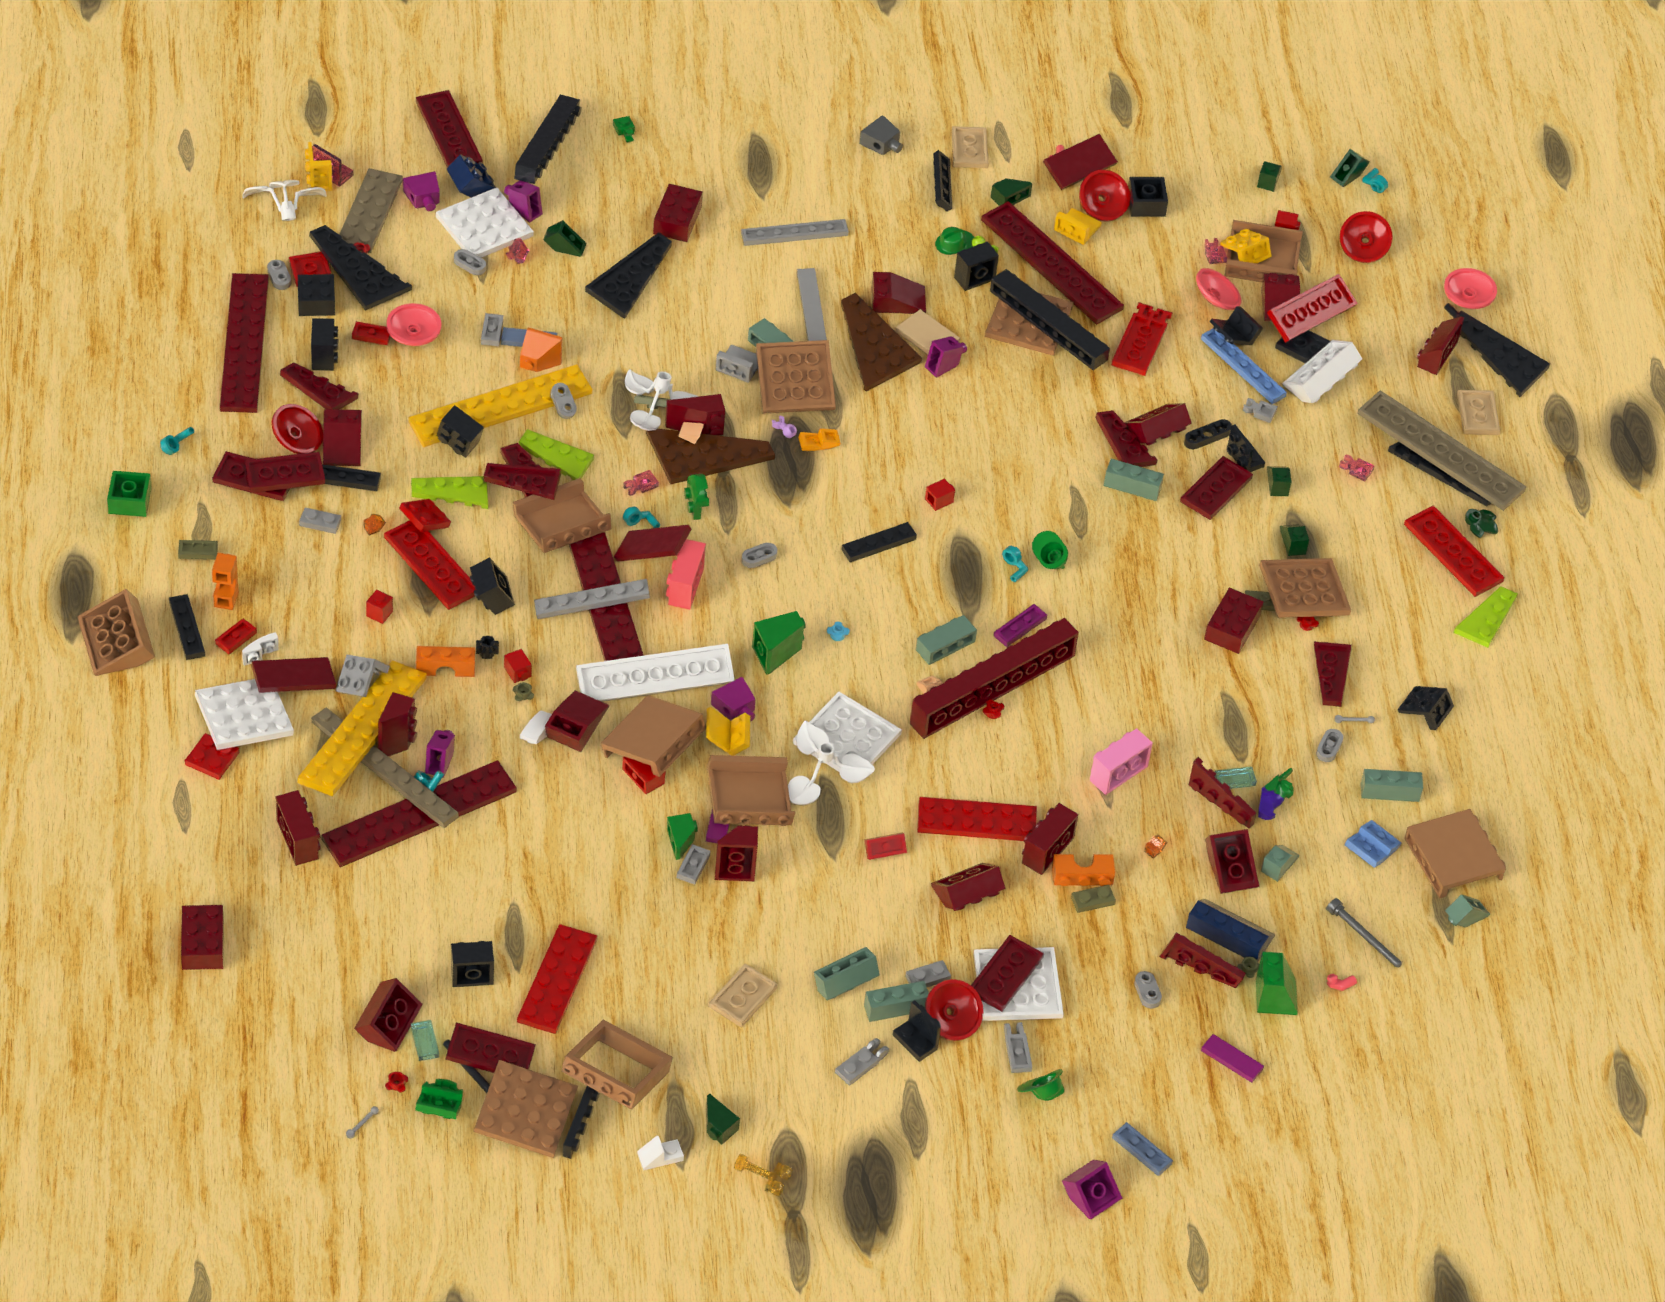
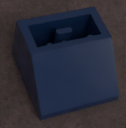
[447,154,496,198]

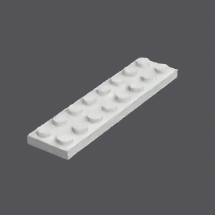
[576,644,734,702]

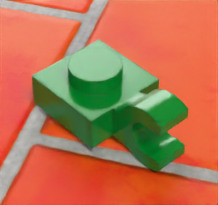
[613,116,635,142]

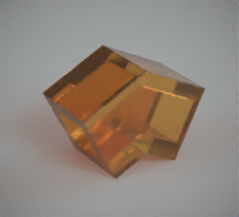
[364,514,386,536]
[1144,835,1168,859]

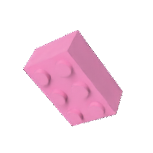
[1090,728,1153,795]

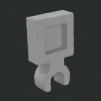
[1243,398,1278,423]

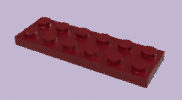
[416,90,483,168]

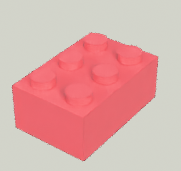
[666,539,706,610]

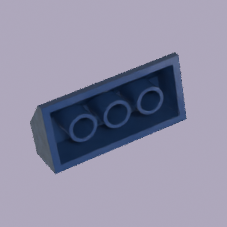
[1186,899,1275,961]

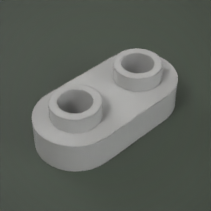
[454,249,486,275]
[267,260,291,290]
[550,383,577,419]
[742,543,777,568]
[1316,729,1343,762]
[1134,971,1162,1009]

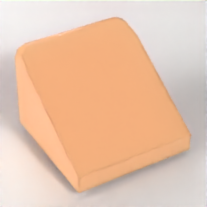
[679,422,704,444]
[916,676,943,694]

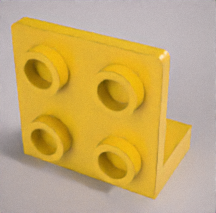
[305,142,332,191]
[1054,208,1102,245]
[1220,229,1272,264]
[706,707,750,756]

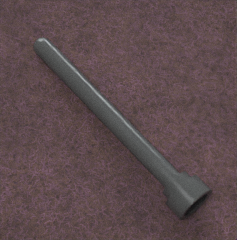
[1326,898,1402,968]

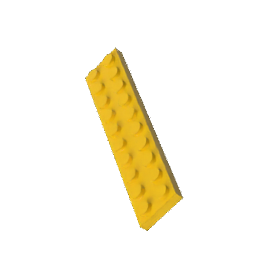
[409,364,592,447]
[297,660,427,797]

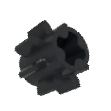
[476,636,499,659]

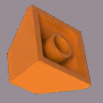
[520,327,563,372]

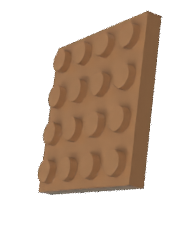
[985,293,1073,356]
[756,340,836,414]
[1259,558,1351,618]
[474,1060,578,1158]

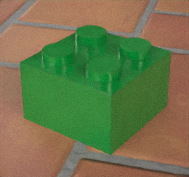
[107,471,152,517]

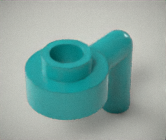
[1362,168,1388,193]
[160,427,194,455]
[623,507,660,528]
[1002,546,1028,582]
[414,770,444,792]

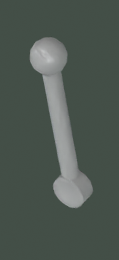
[1335,715,1375,723]
[346,1106,379,1139]

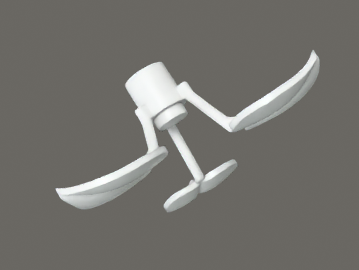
[243,180,327,221]
[625,369,698,431]
[788,721,875,805]

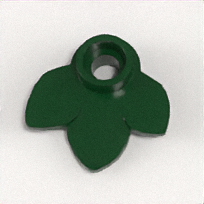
[1465,509,1498,538]

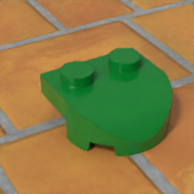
[684,474,709,520]
[415,1079,463,1119]

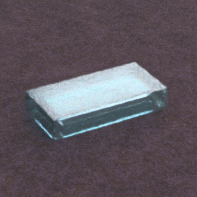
[1214,767,1257,789]
[411,1020,439,1061]

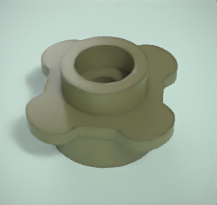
[513,682,534,701]
[1237,957,1259,978]

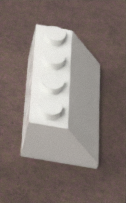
[1282,340,1362,403]

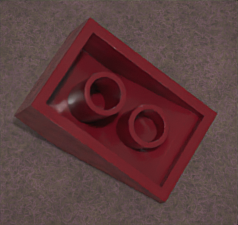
[871,272,926,314]
[1261,273,1300,322]
[665,394,725,435]
[323,409,362,466]
[1205,829,1260,894]

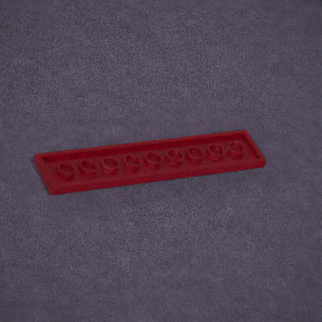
[981,201,1124,325]
[220,273,269,413]
[569,532,644,661]
[322,760,517,868]

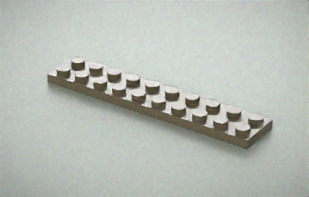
[1358,390,1526,511]

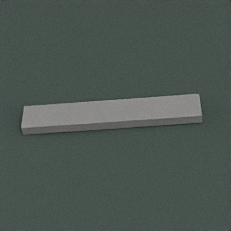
[741,219,849,246]
[797,268,827,341]

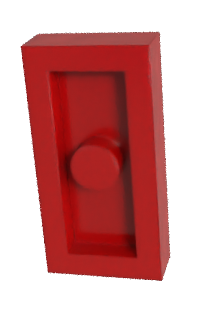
[352,321,391,346]
[215,618,257,654]
[864,832,907,860]

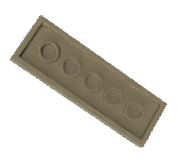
[339,168,403,253]

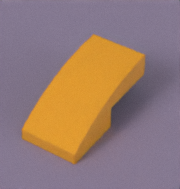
[798,428,841,451]

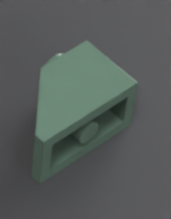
[1261,845,1299,882]
[1445,894,1490,928]

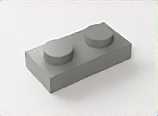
[481,313,503,346]
[299,508,341,534]
[677,844,711,885]
[905,960,951,987]

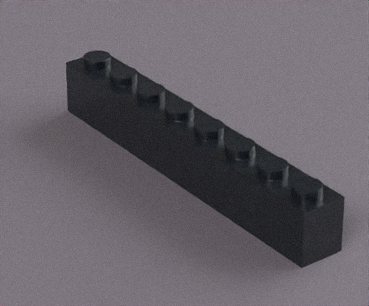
[514,94,582,184]
[990,269,1110,371]

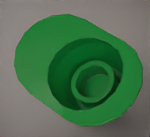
[935,227,974,255]
[1032,531,1068,569]
[1017,1069,1065,1101]

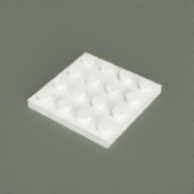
[436,188,534,258]
[195,679,294,750]
[793,692,902,772]
[973,947,1063,1021]

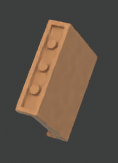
[1224,220,1303,282]
[513,478,612,553]
[601,695,706,777]
[707,755,795,826]
[1404,809,1506,898]

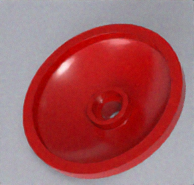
[1079,170,1130,221]
[1339,211,1393,263]
[272,404,323,454]
[925,979,983,1041]

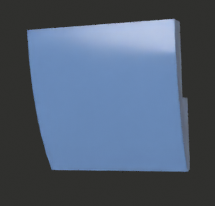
[1345,820,1401,868]

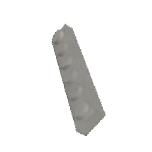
[534,579,650,619]

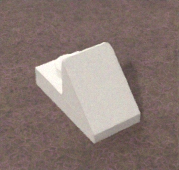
[637,1136,684,1171]

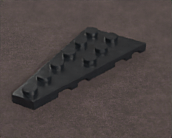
[309,225,412,311]
[585,232,672,319]
[1454,310,1550,397]
[1388,442,1492,506]

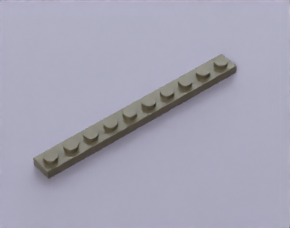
[311,707,459,828]

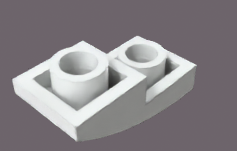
[242,632,279,666]
[520,710,552,744]

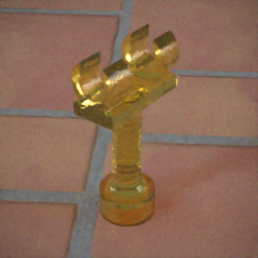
[734,1153,793,1196]

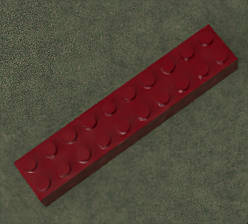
[910,618,1079,739]

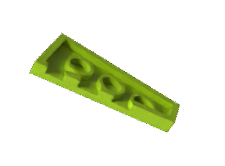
[519,429,594,481]
[411,476,488,509]
[1454,586,1518,648]

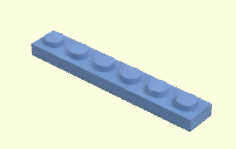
[1201,328,1287,405]

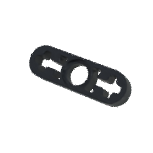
[1184,419,1232,450]

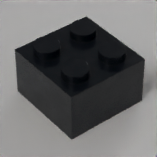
[1128,177,1168,217]
[954,241,999,291]
[298,274,335,316]
[311,318,338,371]
[436,405,484,458]
[470,557,515,615]
[451,941,494,987]

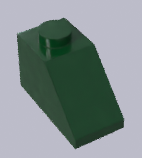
[1330,149,1370,187]
[1257,161,1282,192]
[990,178,1032,206]
[543,220,587,257]
[1267,466,1292,496]
[1280,524,1309,556]
[706,1094,740,1145]

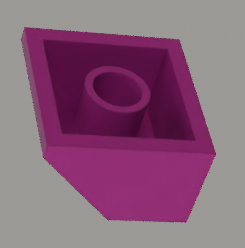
[1062,1160,1122,1219]

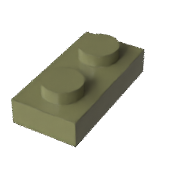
[1071,885,1116,913]

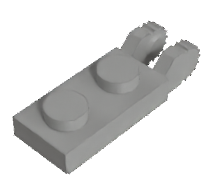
[1004,1022,1032,1073]
[835,1038,889,1085]

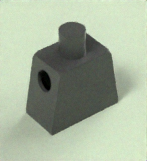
[859,115,903,155]

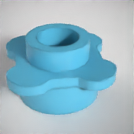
[827,622,850,641]

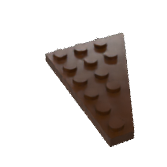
[841,292,922,392]
[646,428,775,485]

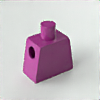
[403,171,440,211]
[504,180,543,222]
[925,336,967,378]
[711,677,756,722]
[425,730,455,778]

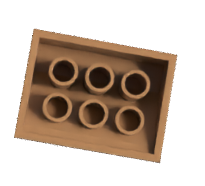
[77,589,155,676]

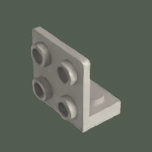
[716,345,758,383]
[336,655,390,697]

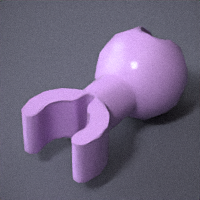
[772,416,797,438]

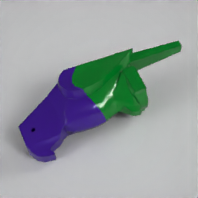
[1258,768,1294,820]

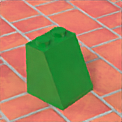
[752,611,806,675]
[1256,952,1298,1015]

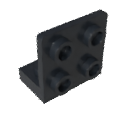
[1210,306,1263,345]
[1227,424,1265,472]
[1398,686,1454,730]
[892,1000,941,1062]

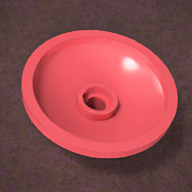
[1196,268,1241,310]
[1444,268,1497,309]
[386,303,441,346]

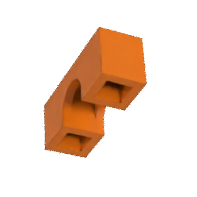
[212,553,239,610]
[416,646,475,677]
[1052,854,1115,886]

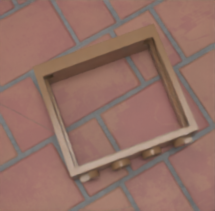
[561,1019,673,1110]

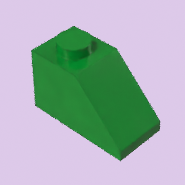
[667,813,698,860]

